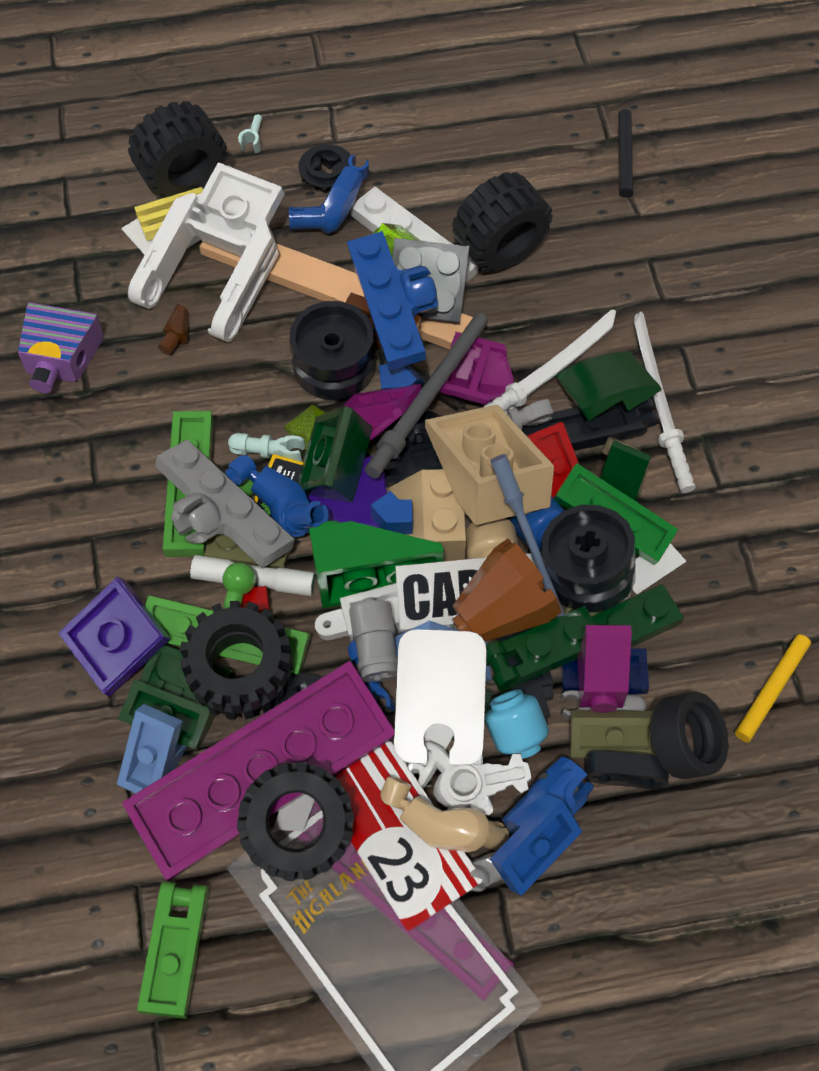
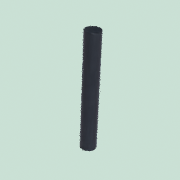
[618,109,633,198]

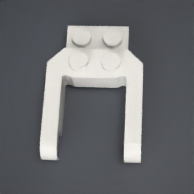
[128,162,285,342]

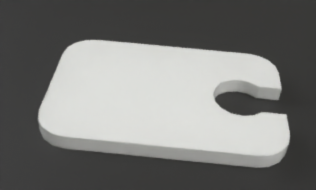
[394,629,486,765]

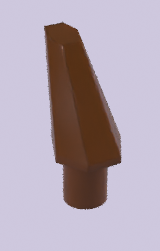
[158,304,188,355]

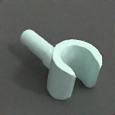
[238,114,262,153]

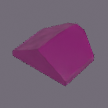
[439,332,514,405]
[343,384,422,441]

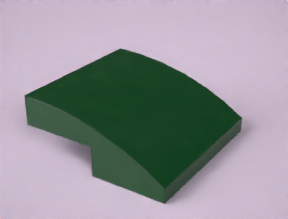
[555,351,662,421]
[118,645,235,750]

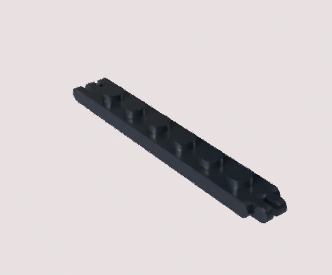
[375,399,660,488]

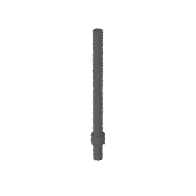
[365,313,488,478]

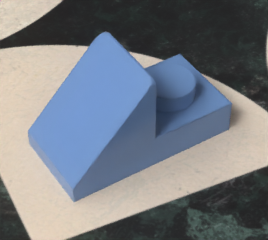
[117,704,186,793]

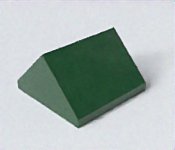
[298,406,373,503]

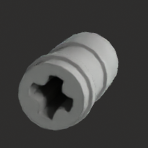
[349,597,398,682]

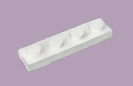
[350,187,479,284]

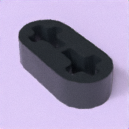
[585,751,669,789]

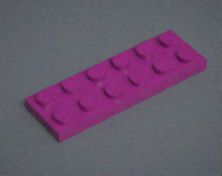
[122,661,395,881]

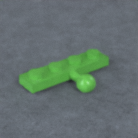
[163,411,254,557]
[145,562,311,675]

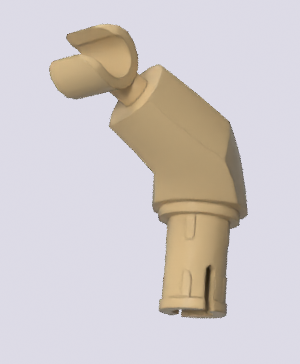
[381,777,509,852]

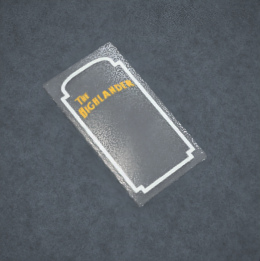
[226,801,543,1071]

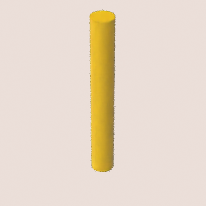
[735,634,811,743]

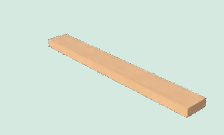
[199,242,473,350]

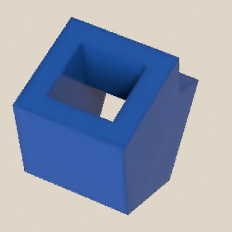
[379,364,424,390]
[371,491,412,534]

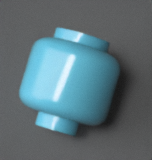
[485,690,549,759]

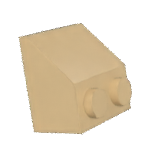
[389,469,466,562]

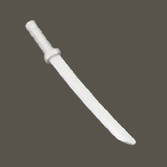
[484,310,616,411]
[634,312,696,493]

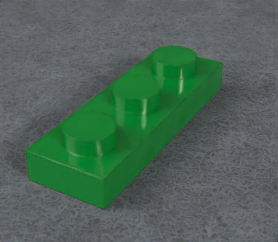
[553,463,679,565]

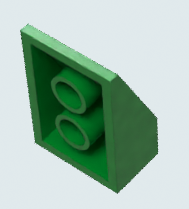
[309,521,444,609]

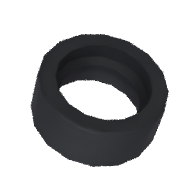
[651,691,729,780]

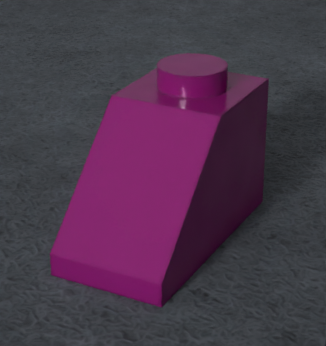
[577,625,632,713]

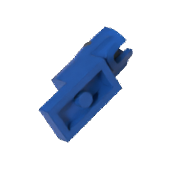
[490,756,594,896]

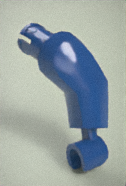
[289,155,369,234]
[225,455,329,537]

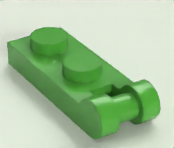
[137,881,209,1019]

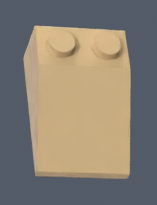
[425,404,554,525]

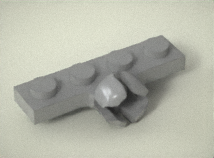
[155,440,295,568]

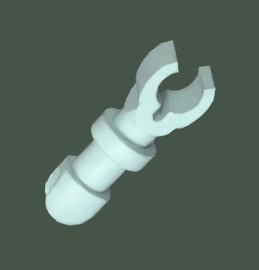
[228,433,305,462]

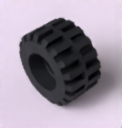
[128,101,228,199]
[452,172,553,273]
[180,601,294,720]
[237,762,354,881]

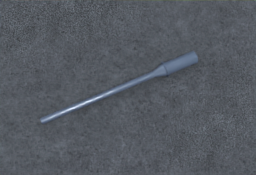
[490,454,564,617]

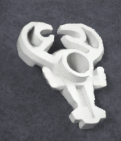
[404,741,531,815]

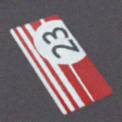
[335,741,482,931]

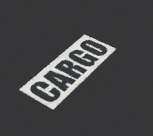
[395,552,544,630]

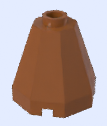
[451,538,562,642]

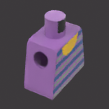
[18,302,104,393]

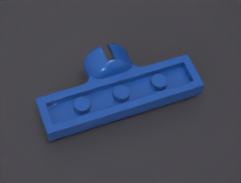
[347,231,438,370]

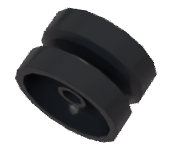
[289,301,375,400]
[542,505,636,613]

